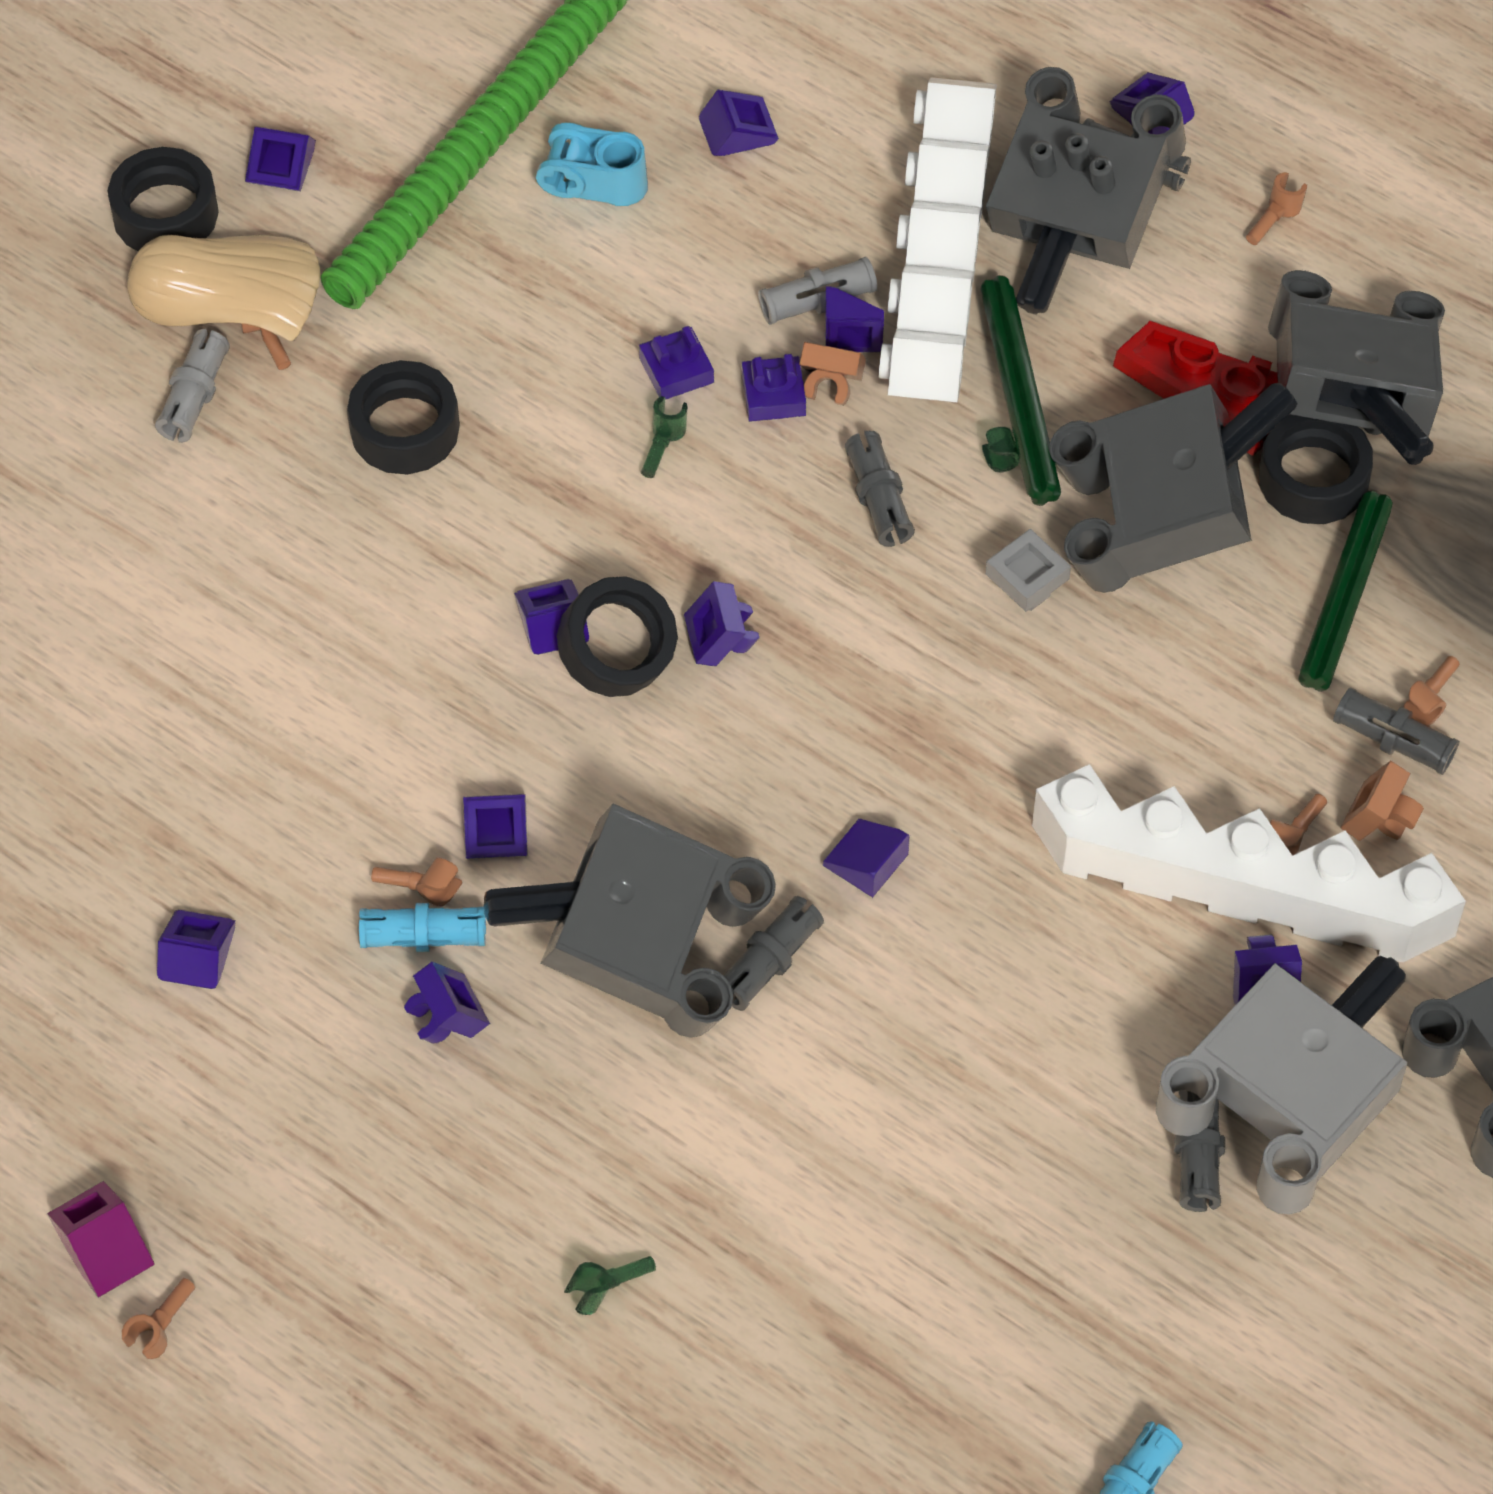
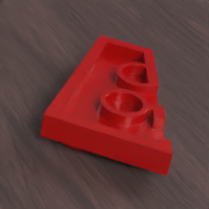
[1113,321,1290,456]

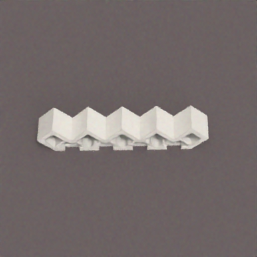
[879,77,997,402]
[1032,764,1466,963]

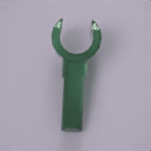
[641,396,688,478]
[982,427,1056,473]
[564,1256,656,1315]

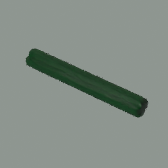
[1298,491,1393,692]

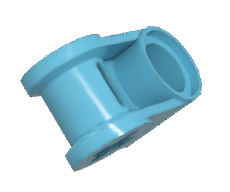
[536,123,648,206]

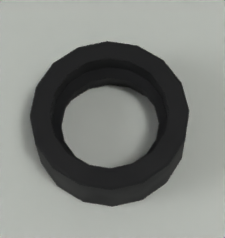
[107,146,219,251]
[347,360,460,475]
[1259,414,1373,525]
[557,576,678,697]

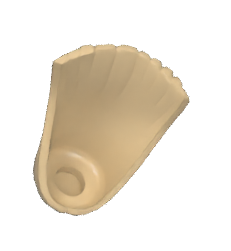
[127,235,321,341]

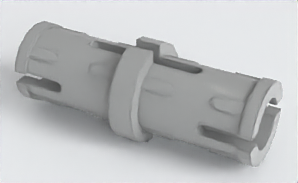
[758,257,877,325]
[155,329,230,443]

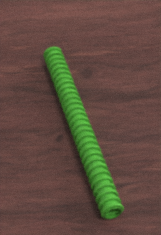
[320,0,628,309]

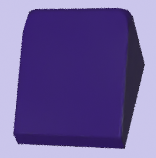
[1109,72,1195,135]
[699,89,779,156]
[245,127,316,192]
[825,286,884,352]
[514,579,589,655]
[463,794,528,859]
[823,819,910,898]
[157,910,236,989]

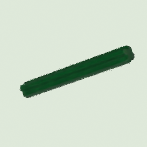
[980,275,1061,506]

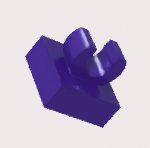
[639,326,714,401]
[742,354,806,422]
[684,581,760,666]
[1233,934,1302,1005]
[404,961,490,1044]

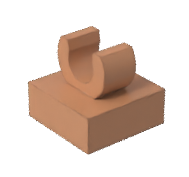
[799,342,866,406]
[1340,760,1424,841]

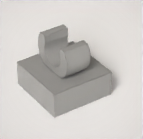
[985,529,1071,612]

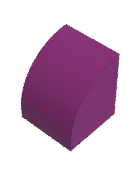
[47,1181,155,1298]

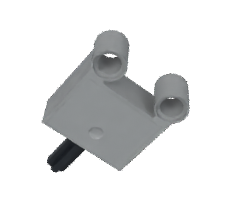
[1156,956,1408,1215]

